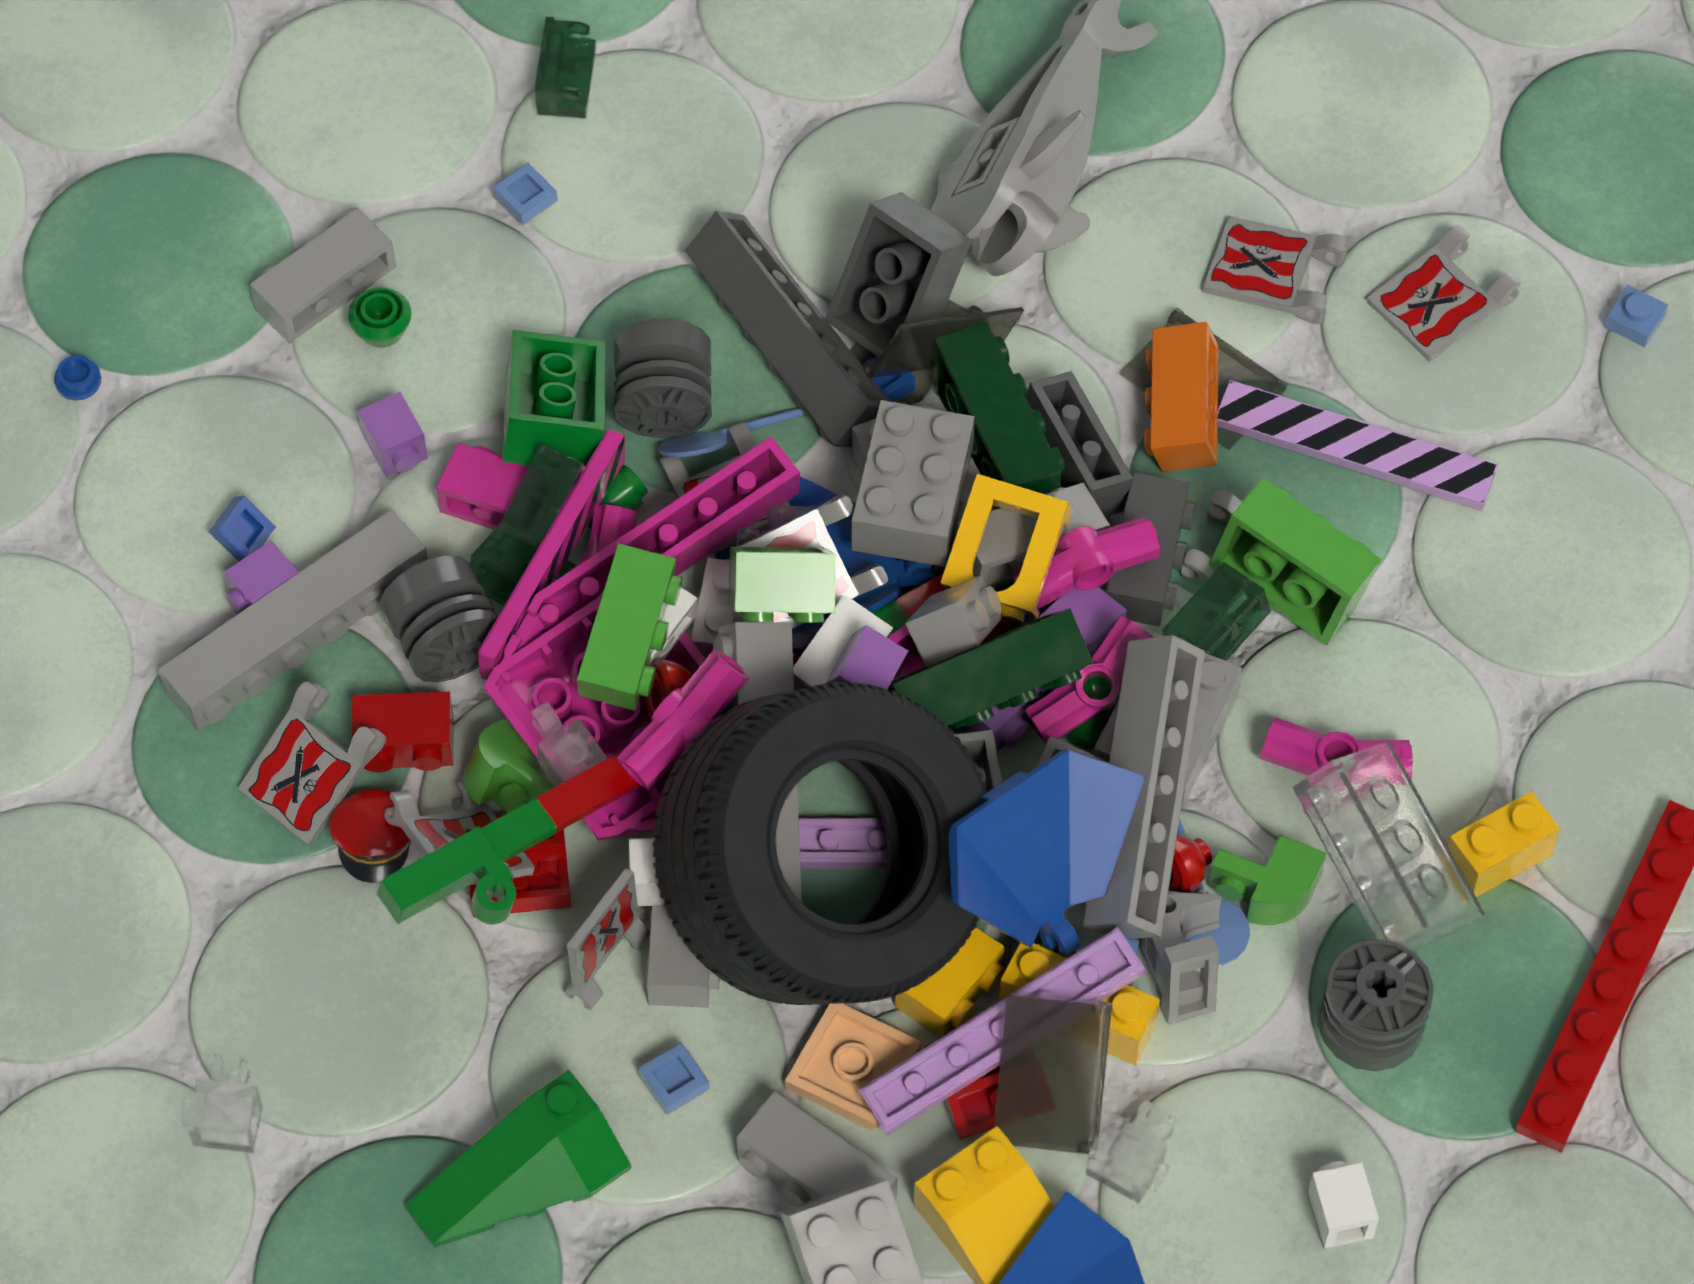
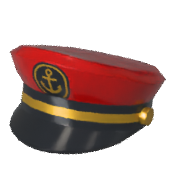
[329,789,411,883]

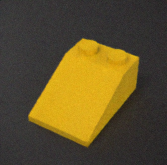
[914,1126,1055,1284]

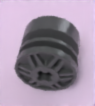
[614,319,712,438]
[379,555,498,683]
[1319,939,1434,1072]

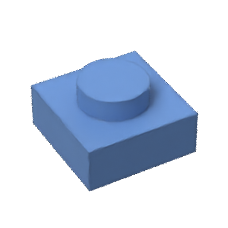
[493,163,558,225]
[1604,285,1668,347]
[639,1042,709,1115]

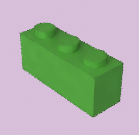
[577,543,683,710]

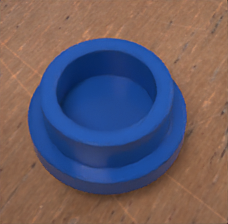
[54,355,102,401]

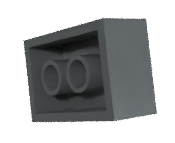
[825,192,973,368]

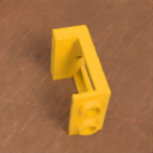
[940,474,1073,623]

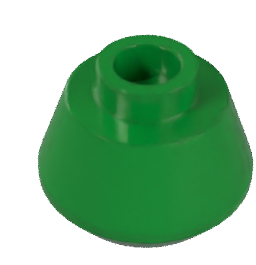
[348,287,412,348]

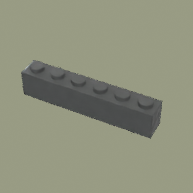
[685,211,890,447]

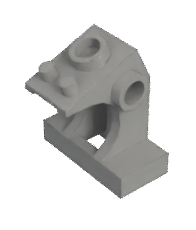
[1142,890,1221,1024]

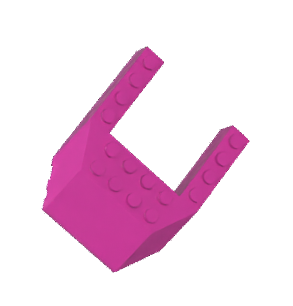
[483,436,925,841]

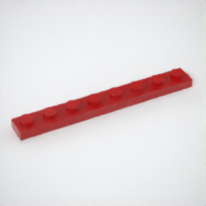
[1515,800,1694,1153]

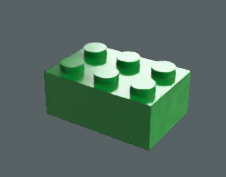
[502,330,605,472]

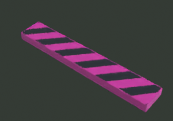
[478,429,625,680]

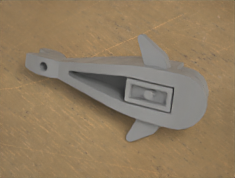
[930,0,1159,276]

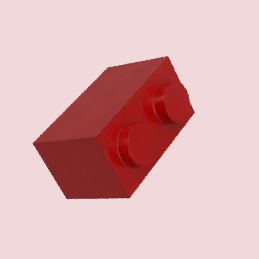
[352,691,454,773]

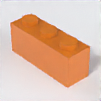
[1144,321,1218,472]

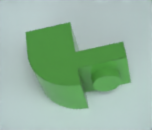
[463,718,555,813]
[1208,835,1327,925]

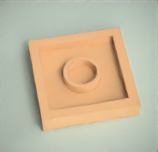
[785,1004,922,1132]

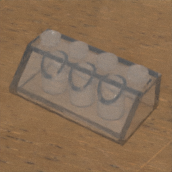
[1292,741,1486,952]

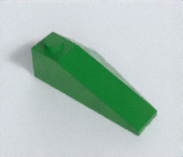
[404,1069,632,1247]

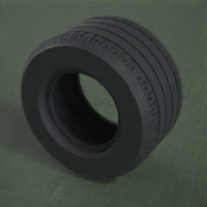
[652,682,988,1005]

